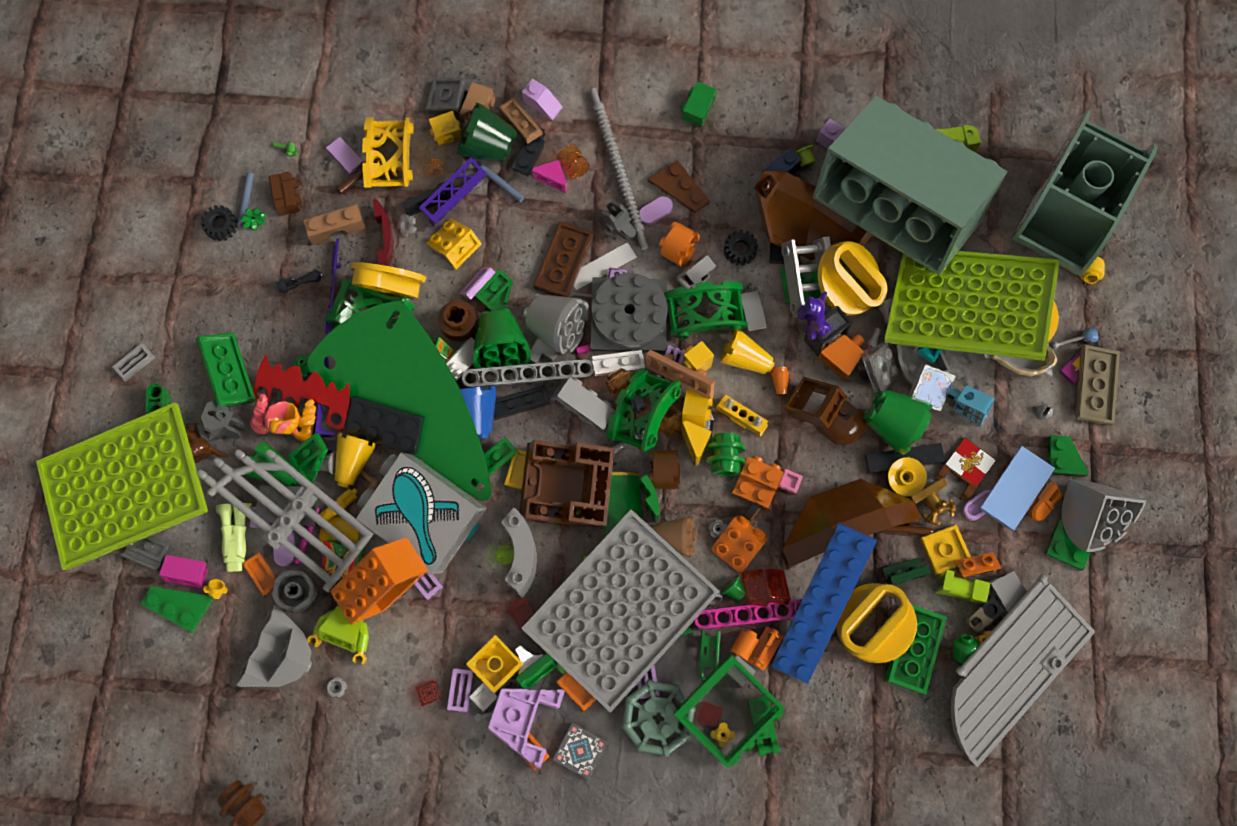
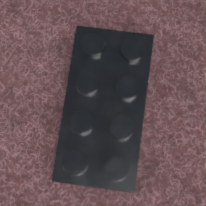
[345,396,424,455]

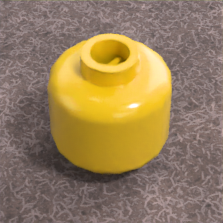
[1080,256,1105,284]

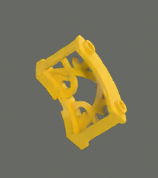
[362,117,414,188]

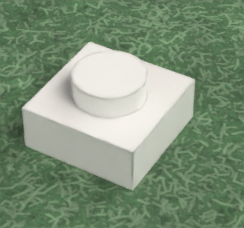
[470,682,498,712]

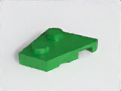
[474,269,513,311]
[288,434,328,483]
[1044,520,1091,571]

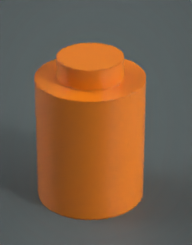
[730,629,759,662]

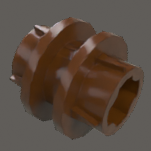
[438,300,478,342]
[217,780,267,826]

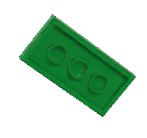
[196,332,256,408]

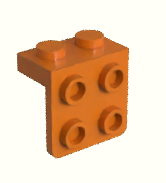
[711,515,768,573]

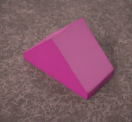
[532,160,567,193]

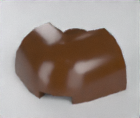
[816,400,869,445]

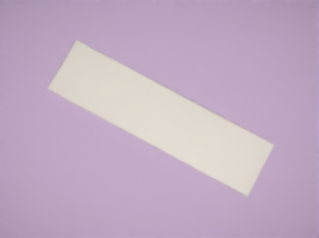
[574,242,637,290]

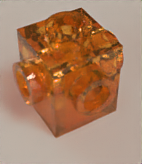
[658,404,682,437]

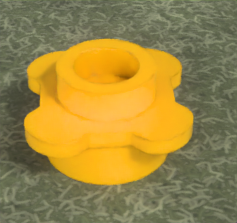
[203,579,228,599]
[711,722,735,748]

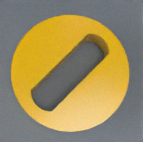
[818,241,887,316]
[350,262,427,299]
[836,583,917,663]

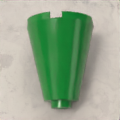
[244,440,298,486]

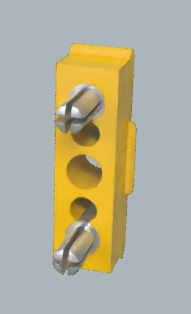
[716,395,768,437]

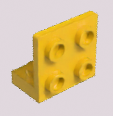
[426,218,482,270]

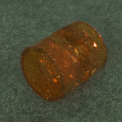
[557,144,590,179]

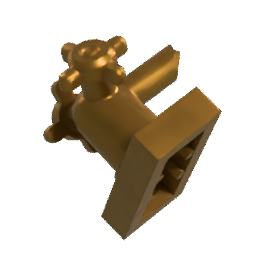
[909,478,956,525]

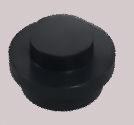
[630,394,645,414]

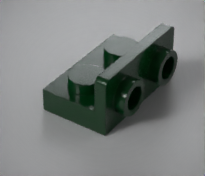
[882,558,931,586]

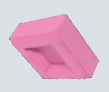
[778,469,803,495]

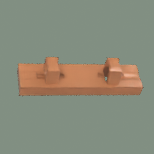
[645,350,715,399]

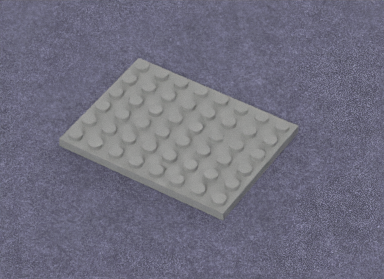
[521,510,720,713]

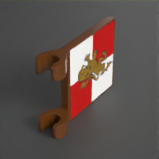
[935,437,997,500]

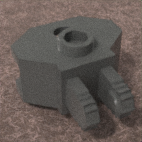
[596,200,636,240]
[196,400,245,441]

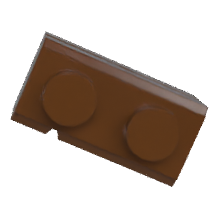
[269,172,302,216]

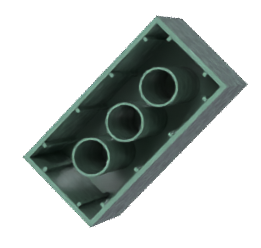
[813,96,1008,275]

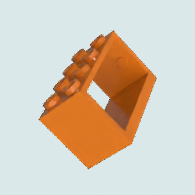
[330,537,428,625]

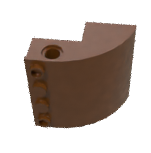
[519,440,614,527]

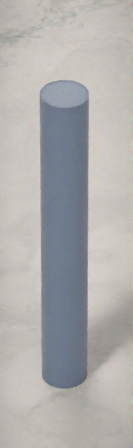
[480,164,525,203]
[237,173,254,226]

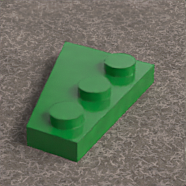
[140,586,214,633]

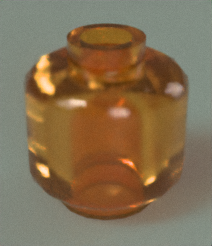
[605,368,633,396]

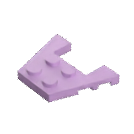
[487,689,565,769]

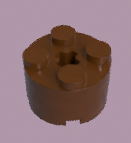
[650,450,680,490]

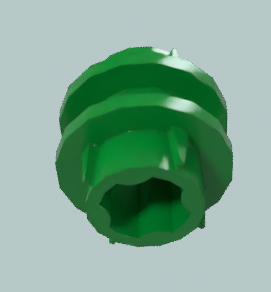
[706,433,745,476]

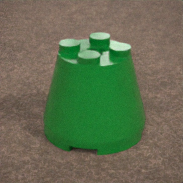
[472,308,531,375]
[862,389,933,455]

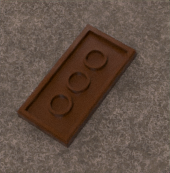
[533,221,594,297]

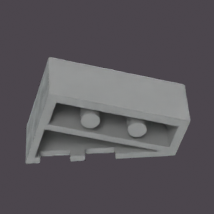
[549,377,615,431]

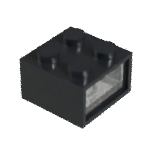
[804,306,853,357]

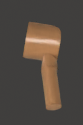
[360,469,380,489]

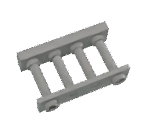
[781,237,833,318]

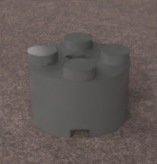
[272,570,318,613]

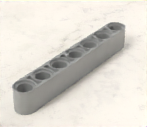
[461,359,594,388]

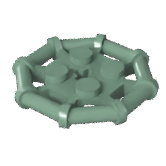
[621,680,696,757]

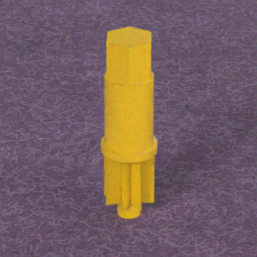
[319,488,358,522]

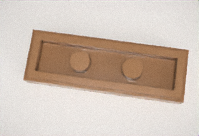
[499,98,542,144]

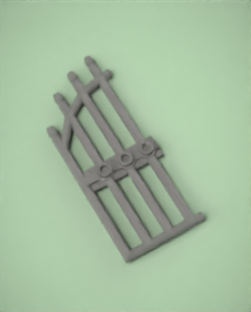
[197,449,374,592]

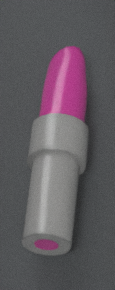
[862,328,882,357]

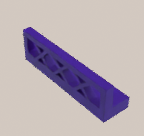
[419,158,487,227]

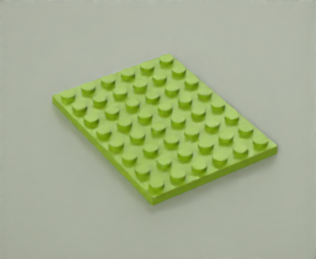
[885,251,1060,361]
[36,402,208,570]

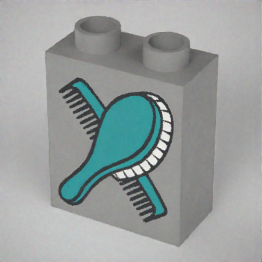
[356,453,487,575]

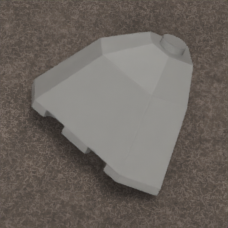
[237,605,312,687]

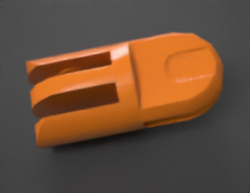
[1028,481,1064,521]

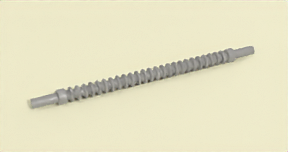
[589,88,648,250]

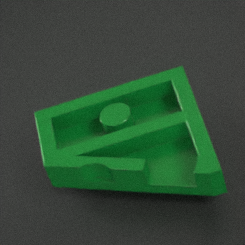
[1048,435,1088,477]

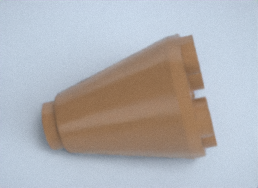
[650,517,697,557]

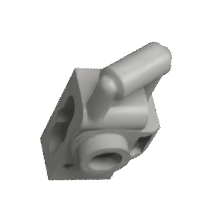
[677,253,716,289]

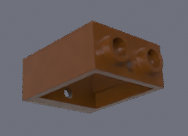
[785,377,847,429]

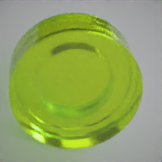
[496,545,514,565]

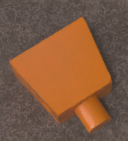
[818,334,864,381]

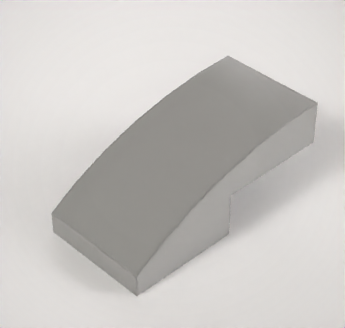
[741,291,766,331]

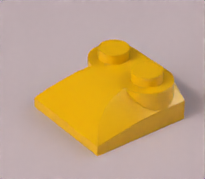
[466,635,523,693]

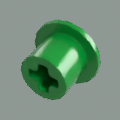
[721,575,748,602]

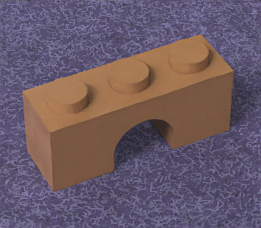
[303,204,366,245]

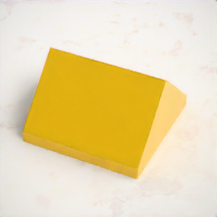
[681,421,712,466]

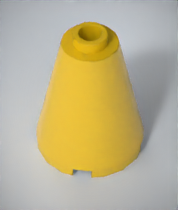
[720,329,775,374]
[334,432,376,488]

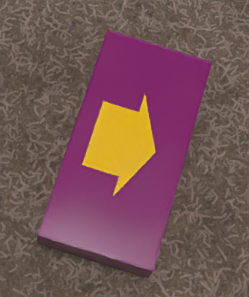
[1059,351,1081,385]

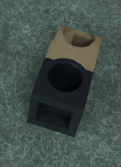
[965,596,1005,634]

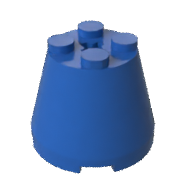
[460,386,497,439]

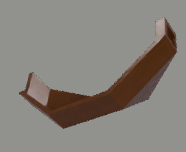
[754,170,872,261]
[780,479,921,570]

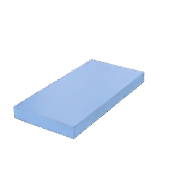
[979,446,1055,531]

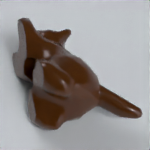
[185,423,228,463]

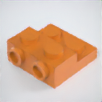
[732,455,784,510]

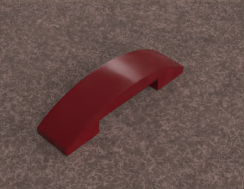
[373,199,394,266]

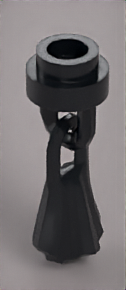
[276,269,322,293]

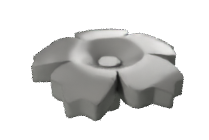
[397,214,416,237]

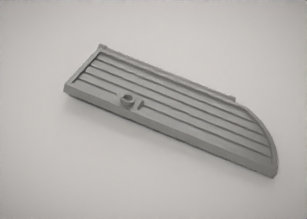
[951,574,1095,768]

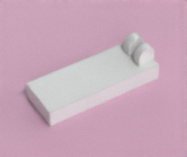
[446,337,475,381]
[591,350,645,377]

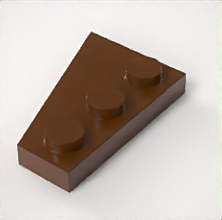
[648,160,709,213]

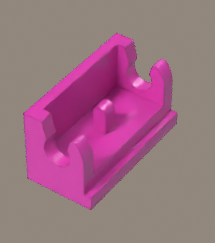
[159,555,208,589]

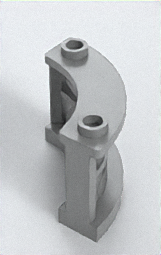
[501,508,537,598]

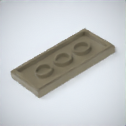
[1075,344,1120,426]

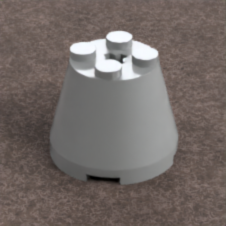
[523,293,589,354]

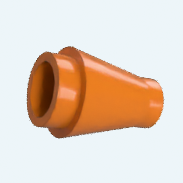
[770,367,789,395]

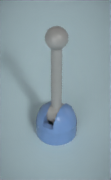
[1051,327,1098,349]

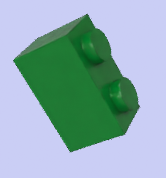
[681,81,717,127]

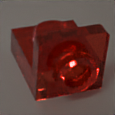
[508,597,534,631]

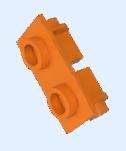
[955,552,1001,579]
[748,626,784,671]

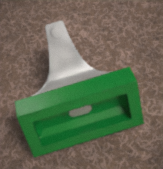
[515,645,557,690]

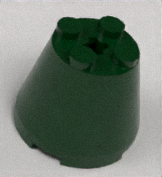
[456,102,517,163]

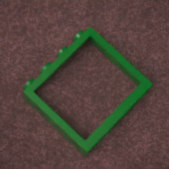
[673,653,785,769]

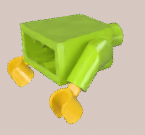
[307,606,369,665]

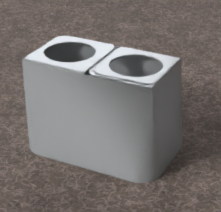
[988,571,1027,619]

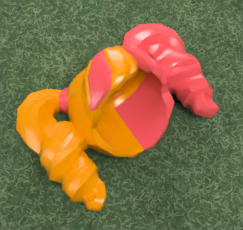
[250,394,317,442]

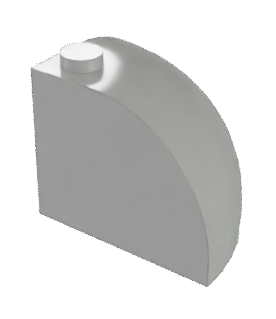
[1062,479,1146,552]

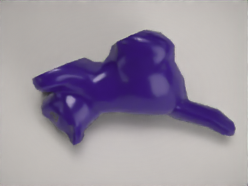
[797,291,834,340]

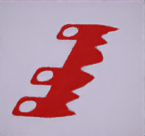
[253,355,350,430]

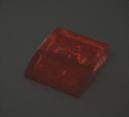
[742,569,791,607]

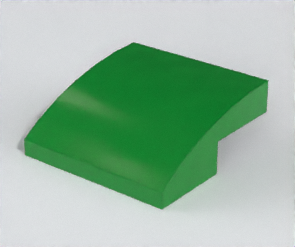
[640,475,660,522]

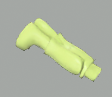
[216,503,253,572]

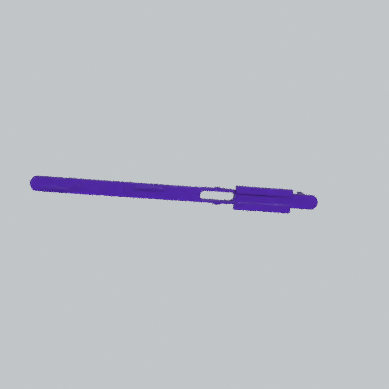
[314,238,342,453]

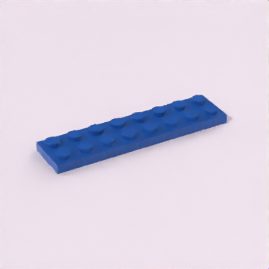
[771,522,877,683]

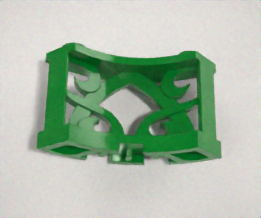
[325,279,416,329]
[664,281,748,339]
[606,368,681,451]

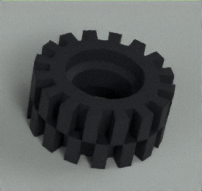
[200,205,238,242]
[724,230,758,266]

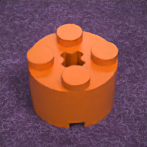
[659,222,700,267]

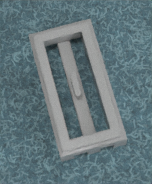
[112,343,156,382]

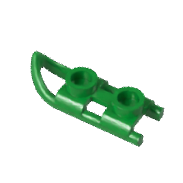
[699,630,721,681]

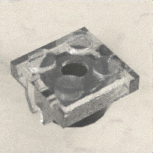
[859,342,899,393]

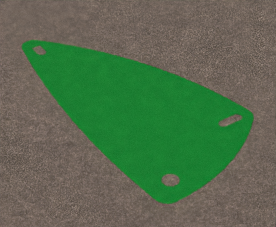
[307,301,492,501]

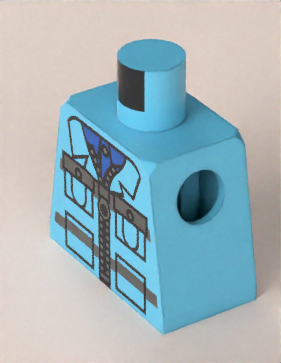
[947,386,995,426]

